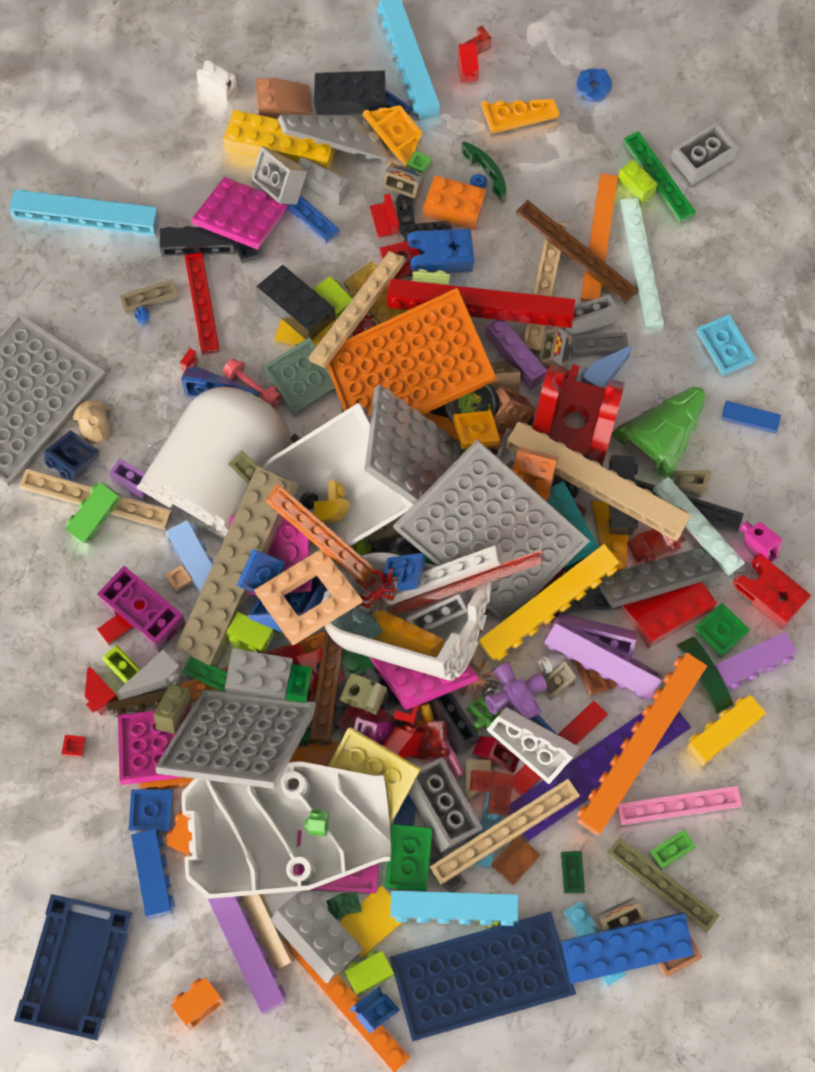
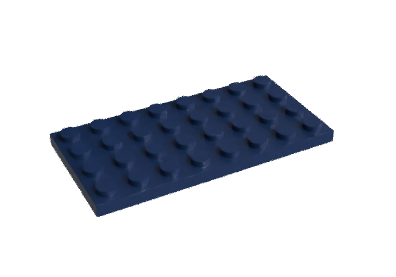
[389,911,576,1042]

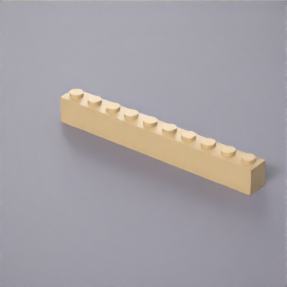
[505,422,691,541]

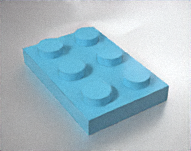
[696,314,756,377]

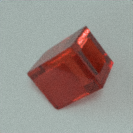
[465,26,491,55]

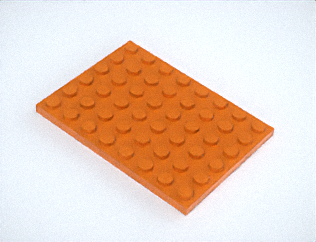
[327,288,497,415]

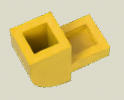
[314,480,350,524]

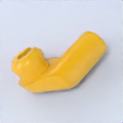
[415,702,434,730]

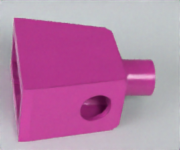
[740,521,782,562]

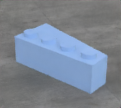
[166,520,214,594]

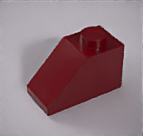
[472,735,520,773]

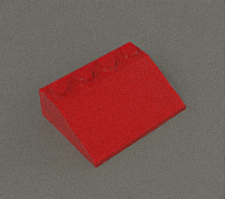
[620,582,717,649]

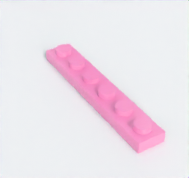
[617,786,742,826]

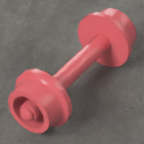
[223,358,281,408]

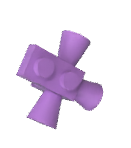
[485,662,547,719]

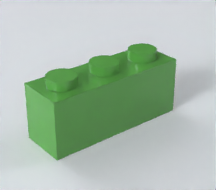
[65,482,123,544]

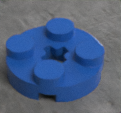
[576,68,612,102]

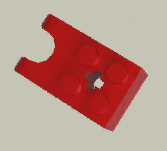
[732,554,811,629]

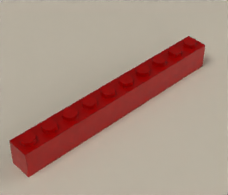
[387,279,575,328]

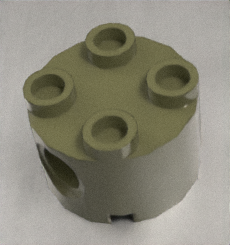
[340,674,387,715]

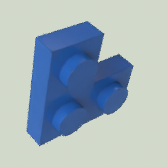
[383,553,426,591]

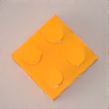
[453,411,500,449]

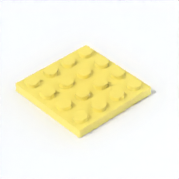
[328,727,421,825]

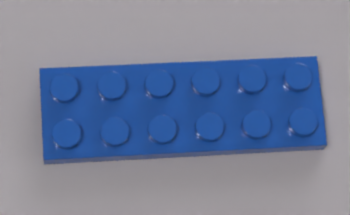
[561,912,694,984]

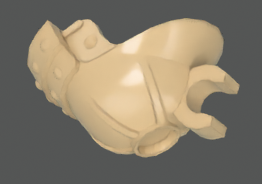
[73,400,110,444]

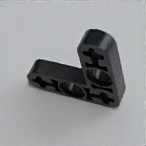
[396,194,452,242]

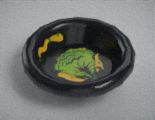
[444,383,500,424]

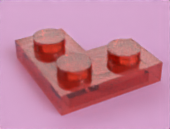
[470,770,513,816]

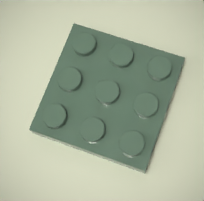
[262,337,335,415]

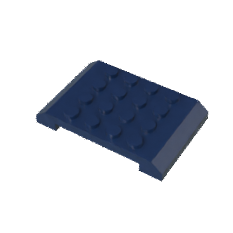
[14,894,133,1041]

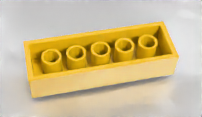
[223,110,335,170]

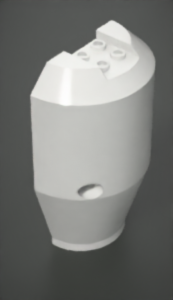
[182,761,391,899]

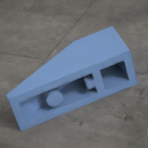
[581,346,632,388]

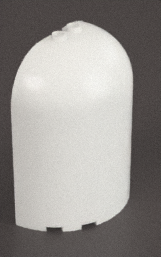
[137,387,292,540]
[262,403,414,559]
[322,553,491,681]

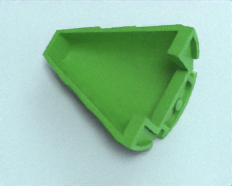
[611,387,706,479]

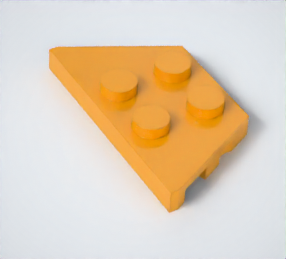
[362,106,422,167]

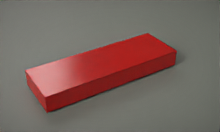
[97,601,146,646]

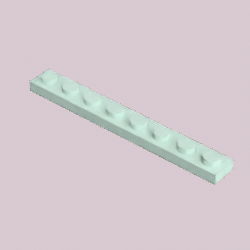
[620,198,664,330]

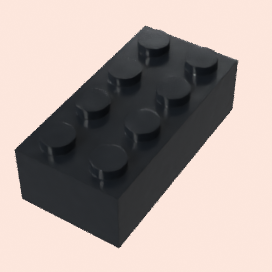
[314,70,387,115]
[256,265,335,340]

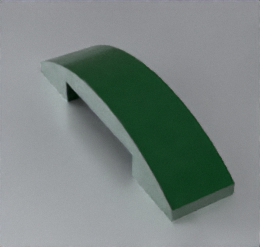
[461,141,507,204]
[676,636,734,714]

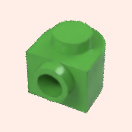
[305,809,329,837]

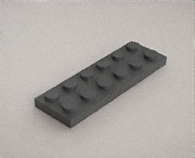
[598,547,721,608]

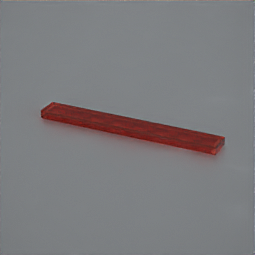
[391,551,545,615]

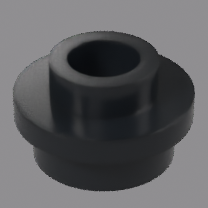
[300,491,318,510]

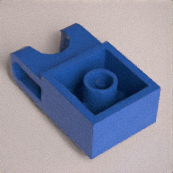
[407,229,474,273]

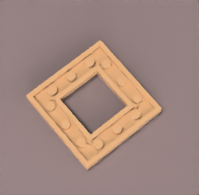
[254,549,362,645]

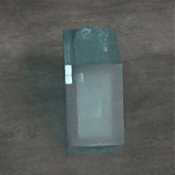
[338,606,383,639]

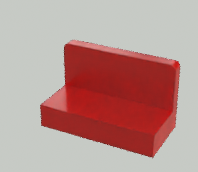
[370,194,399,238]
[394,705,420,724]

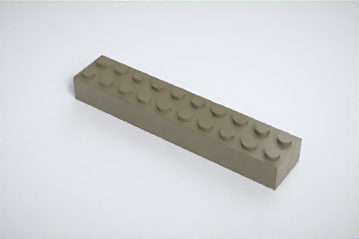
[175,466,299,666]

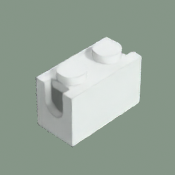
[197,60,237,101]

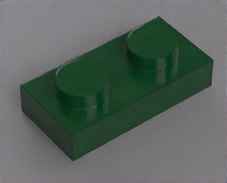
[560,851,585,895]

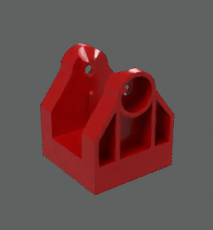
[532,364,625,467]

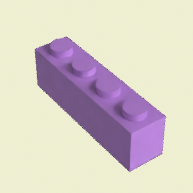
[485,320,547,390]
[559,612,637,657]
[716,631,797,690]

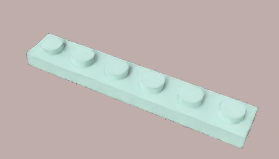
[653,477,745,576]

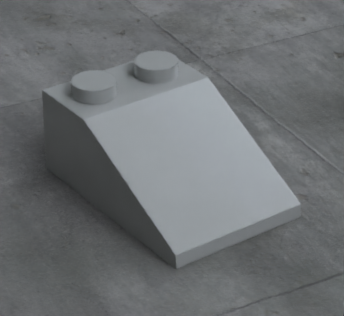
[251,146,307,204]
[118,650,184,699]

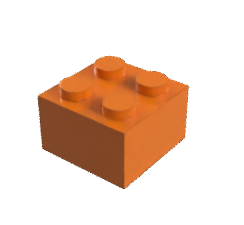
[171,977,224,1030]

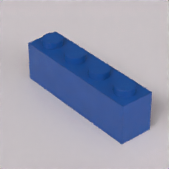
[131,829,175,920]

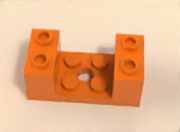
[513,447,559,501]

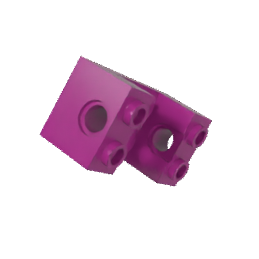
[97,566,186,652]

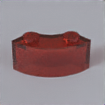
[627,529,686,563]

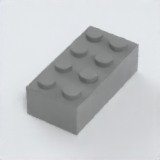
[408,757,483,853]
[270,890,363,984]

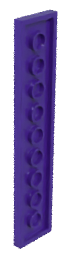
[505,711,691,842]

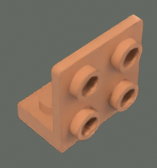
[493,386,537,434]

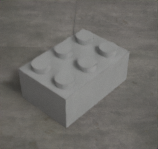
[671,122,738,185]
[225,648,293,699]

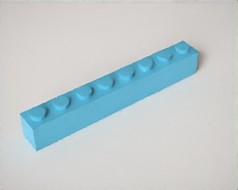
[377,0,440,120]
[9,190,159,236]

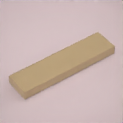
[240,894,294,972]

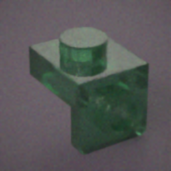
[326,891,362,920]

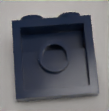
[44,430,100,481]

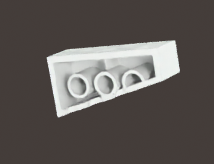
[487,707,580,784]

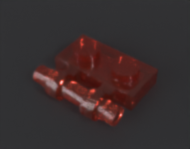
[411,721,450,760]

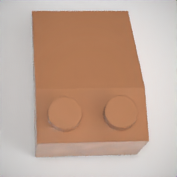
[255,78,312,119]

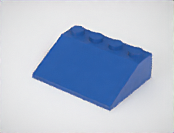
[248,576,327,636]

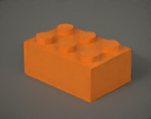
[424,175,486,230]

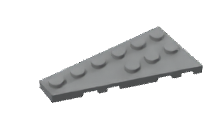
[278,114,389,164]

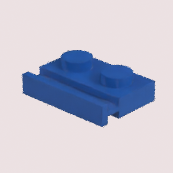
[350,986,400,1034]

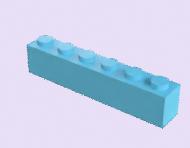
[390,891,519,926]

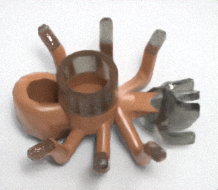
[460,656,499,701]

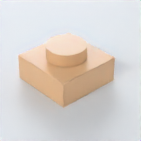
[165,565,193,592]

